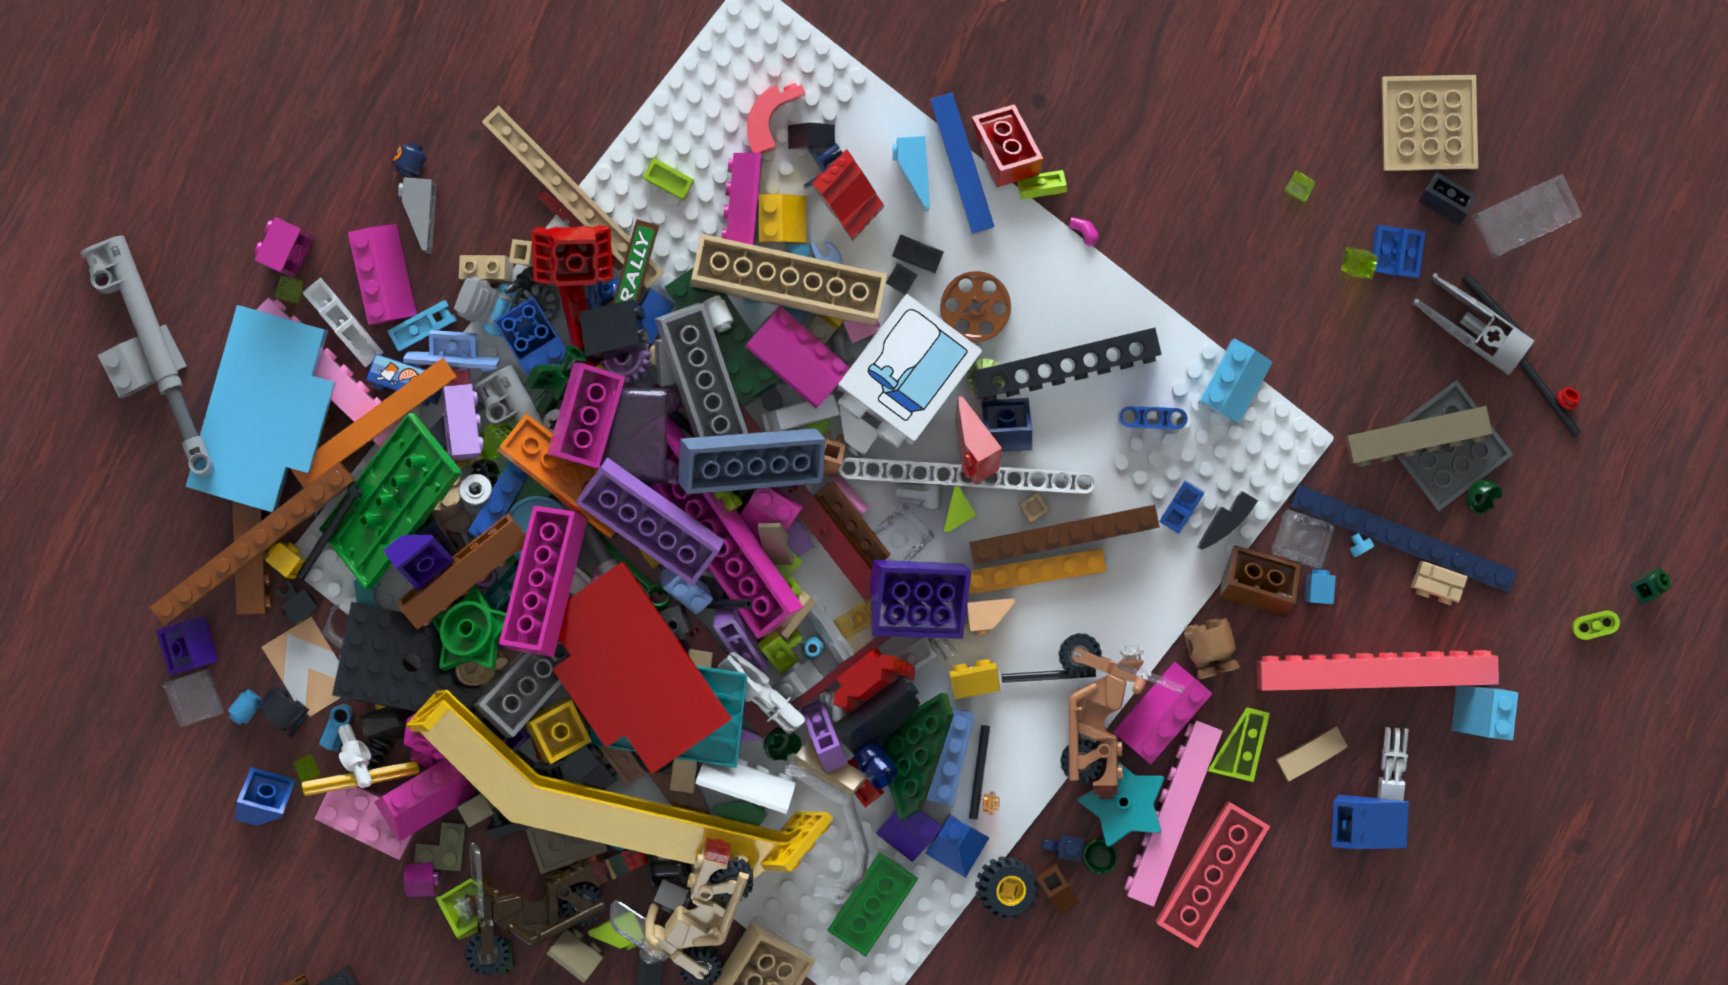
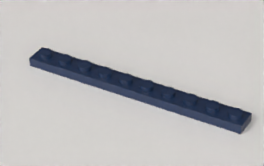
[1290,484,1517,593]

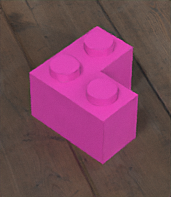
[404,714,446,767]

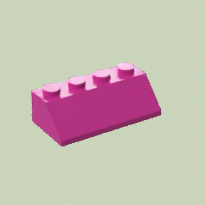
[721,152,762,245]
[348,224,417,326]
[745,305,850,409]
[547,363,625,469]
[1113,661,1213,765]
[374,758,476,842]

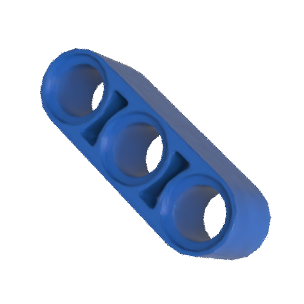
[1118,406,1188,430]

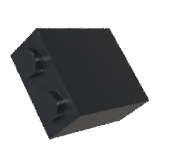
[579,299,648,363]

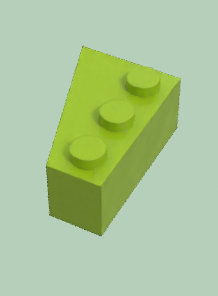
[1207,707,1270,782]

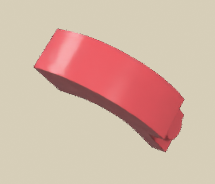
[747,83,806,154]

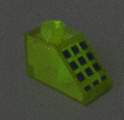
[478,423,513,462]

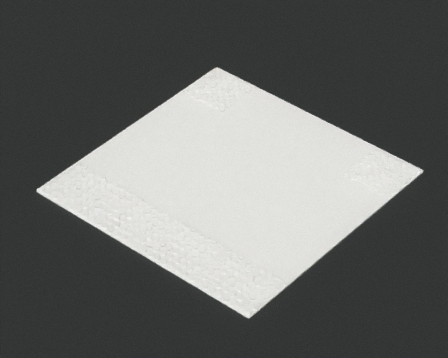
[295,0,1333,985]

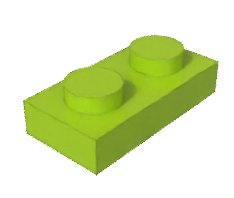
[1017,170,1067,200]

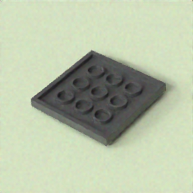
[1395,380,1513,511]

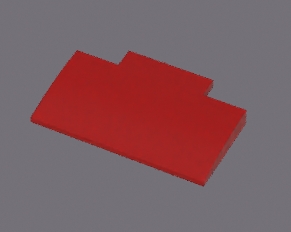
[552,561,732,774]

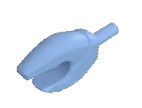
[810,241,843,264]

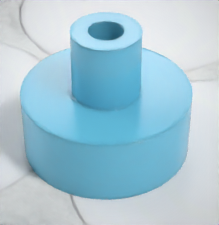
[1349,533,1374,557]

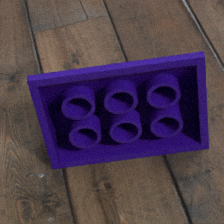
[870,560,971,639]

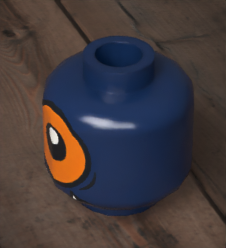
[392,142,427,178]

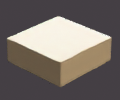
[1018,492,1050,524]

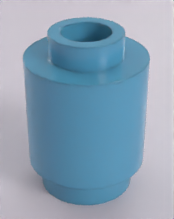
[228,689,262,725]

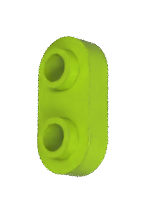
[1572,610,1620,640]

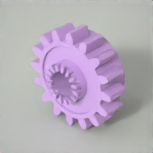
[600,343,652,385]

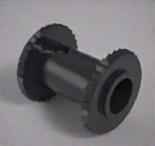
[647,855,692,887]

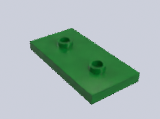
[827,852,919,957]

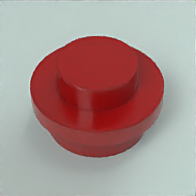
[1557,387,1580,410]

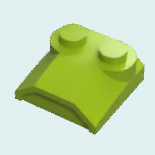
[436,874,494,939]

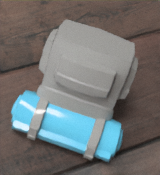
[454,277,518,336]

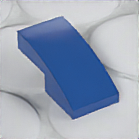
[1159,480,1205,534]

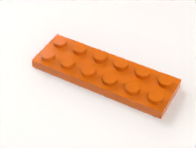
[497,413,616,538]

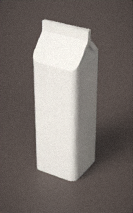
[761,392,840,432]

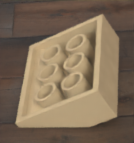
[712,922,816,985]

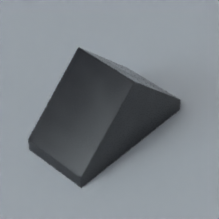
[788,122,835,149]

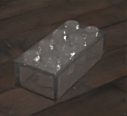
[1473,174,1582,258]

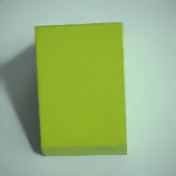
[943,486,976,533]

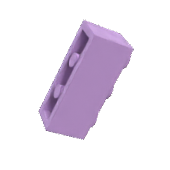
[440,384,483,461]

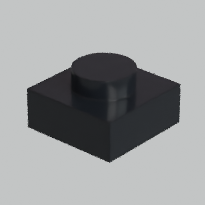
[885,263,918,295]

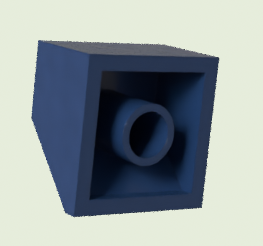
[982,398,1032,452]

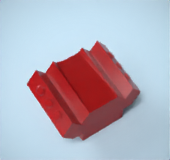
[812,149,885,241]
[531,225,613,286]
[833,648,916,713]

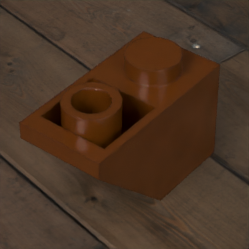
[1036,863,1080,915]

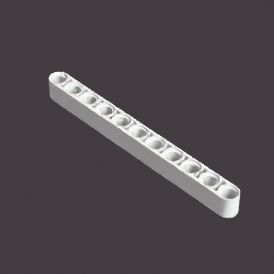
[839,458,1096,494]

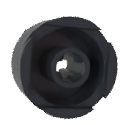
[255,685,310,738]

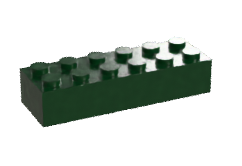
[665,267,784,407]

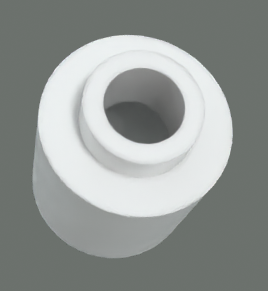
[703,295,734,333]

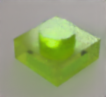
[275,275,305,304]

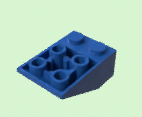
[493,296,567,376]
[1331,794,1409,849]

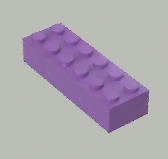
[576,458,724,585]

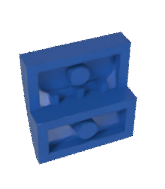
[1369,225,1426,278]

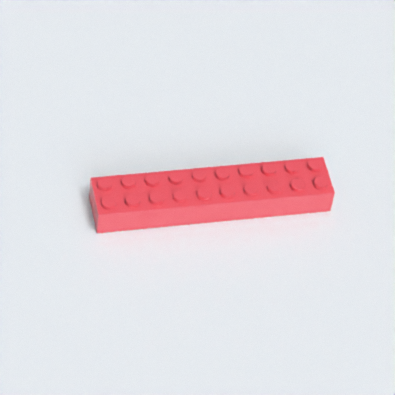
[1256,650,1499,691]

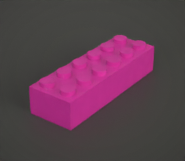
[499,506,588,657]

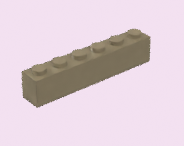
[1345,406,1492,467]

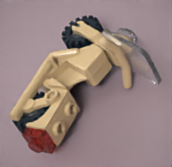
[610,838,753,985]

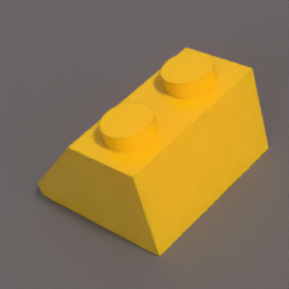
[758,194,807,244]

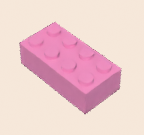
[314,775,415,860]

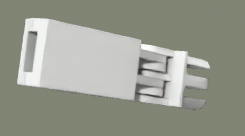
[717,652,805,734]
[1377,727,1409,801]

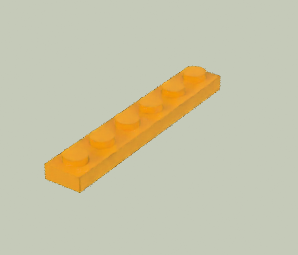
[969,548,1107,594]

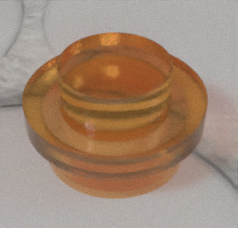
[983,791,1000,815]

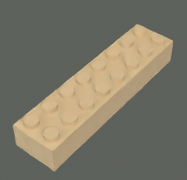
[690,234,887,326]

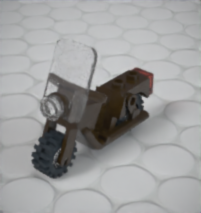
[454,843,609,976]

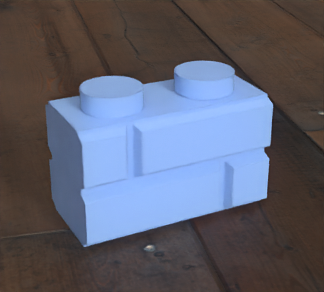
[659,568,713,615]

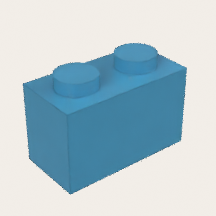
[1304,569,1336,604]

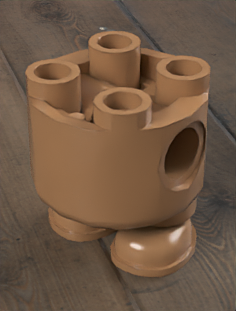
[1184,618,1240,679]

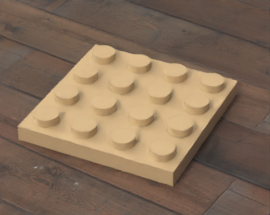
[1381,75,1478,171]

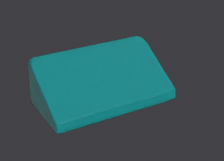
[484,564,518,613]

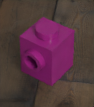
[404,862,439,897]

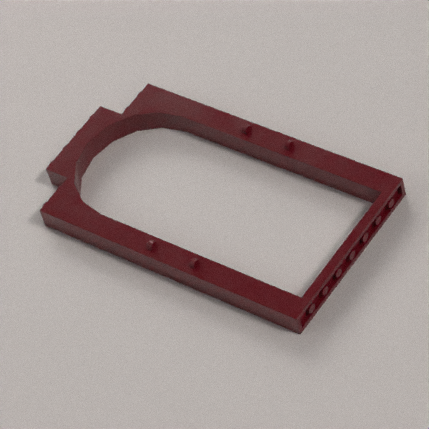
[597,384,891,738]

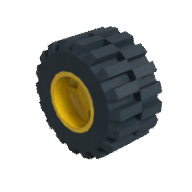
[975,857,1039,920]

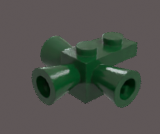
[524,346,588,414]

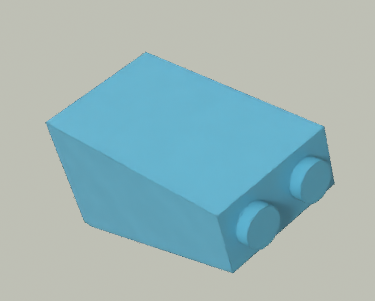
[1451,685,1518,740]

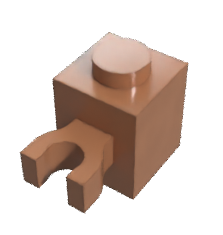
[823,430,846,478]

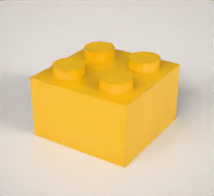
[525,698,592,764]

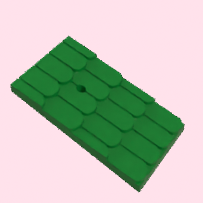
[319,413,462,589]

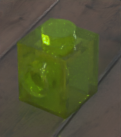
[1341,247,1378,279]

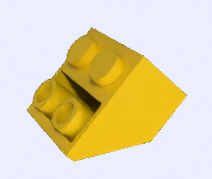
[948,659,1001,700]

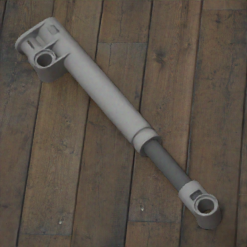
[80,236,214,478]
[473,365,618,576]

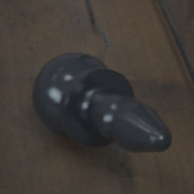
[504,267,537,294]

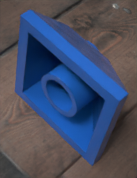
[235,767,296,826]
[925,813,990,878]

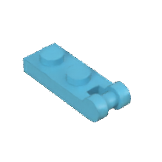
[387,300,457,352]

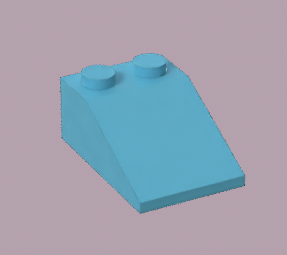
[892,136,930,212]

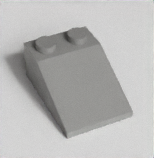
[398,178,437,254]
[98,324,187,398]

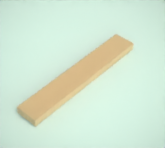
[670,649,714,794]

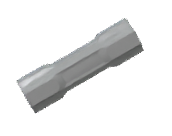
[806,594,855,664]

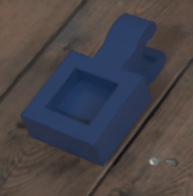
[1042,834,1085,862]

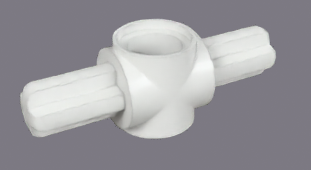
[338,724,372,788]

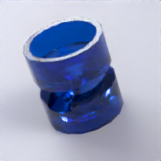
[855,744,898,789]

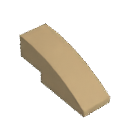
[1276,726,1348,781]

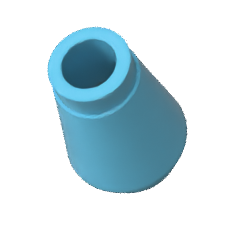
[801,636,825,660]

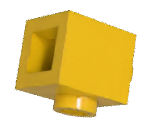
[265,542,306,579]

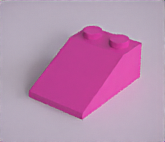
[740,487,805,548]

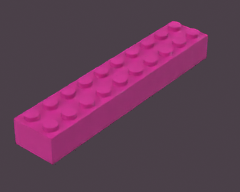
[625,415,804,639]

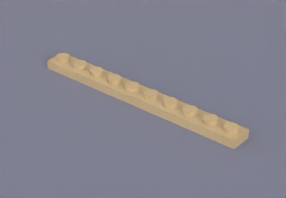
[482,105,665,289]

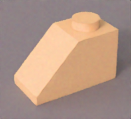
[967,598,1015,635]

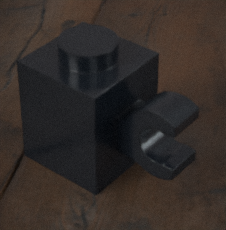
[276,581,321,625]

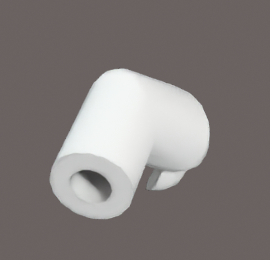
[819,689,844,721]

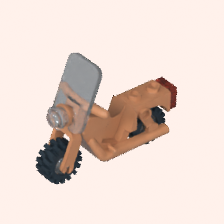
[1058,633,1185,799]

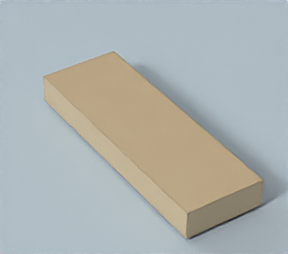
[795,740,867,795]

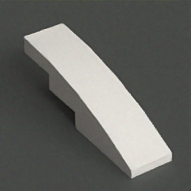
[303,277,384,367]

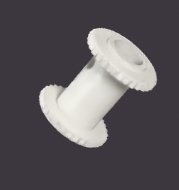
[459,474,492,516]

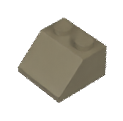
[547,927,604,983]

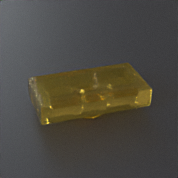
[833,598,872,640]

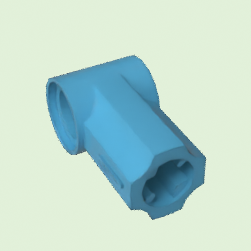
[319,704,355,752]

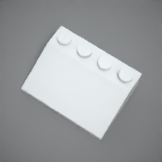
[695,758,796,814]

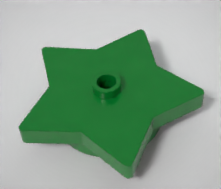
[432,585,507,671]

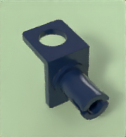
[803,143,843,190]

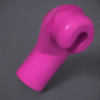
[1069,217,1098,246]

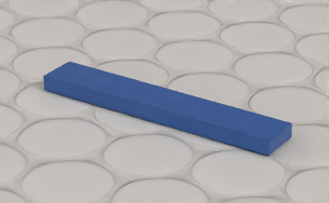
[930,92,995,234]

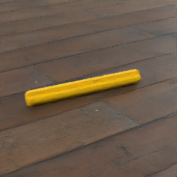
[302,762,420,796]

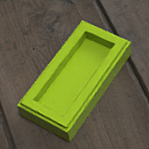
[642,157,695,201]

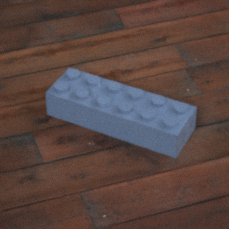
[678,428,826,494]

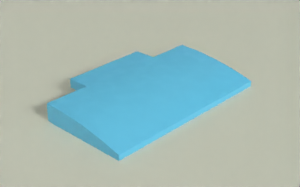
[185,305,336,512]

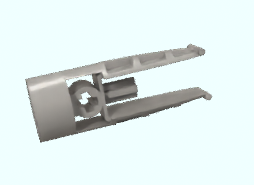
[1413,273,1534,375]

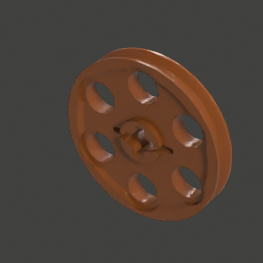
[940,271,1011,342]

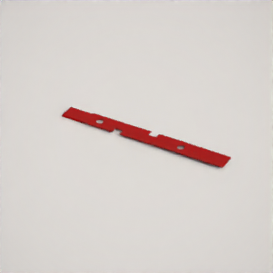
[538,189,623,270]

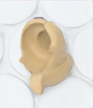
[455,651,508,686]

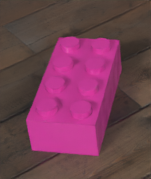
[254,217,315,279]

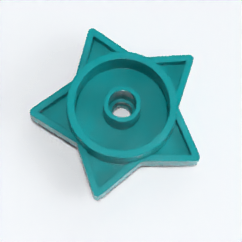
[1078,761,1165,847]

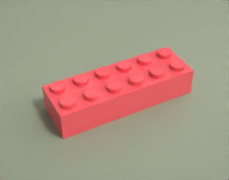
[1155,800,1270,948]

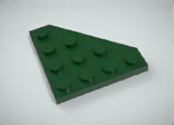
[878,693,954,820]

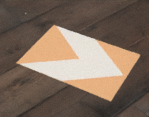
[262,616,341,718]

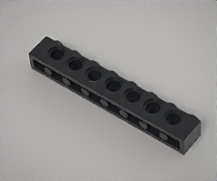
[970,327,1162,403]

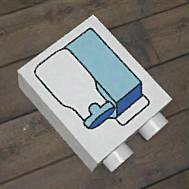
[836,294,983,448]

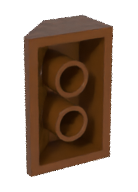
[1220,545,1301,617]

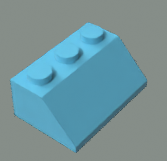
[1198,338,1273,424]

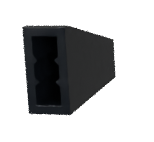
[832,676,921,765]

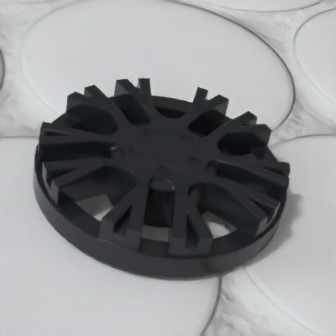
[515,282,560,322]

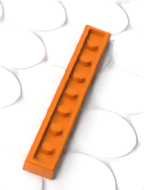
[291,358,457,488]

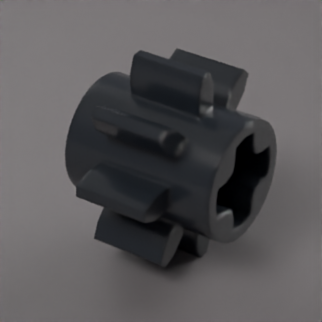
[470,458,500,486]

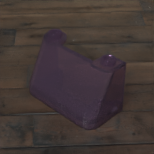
[603,387,680,484]

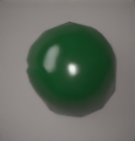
[1466,480,1502,515]
[763,727,802,761]
[1082,839,1119,875]

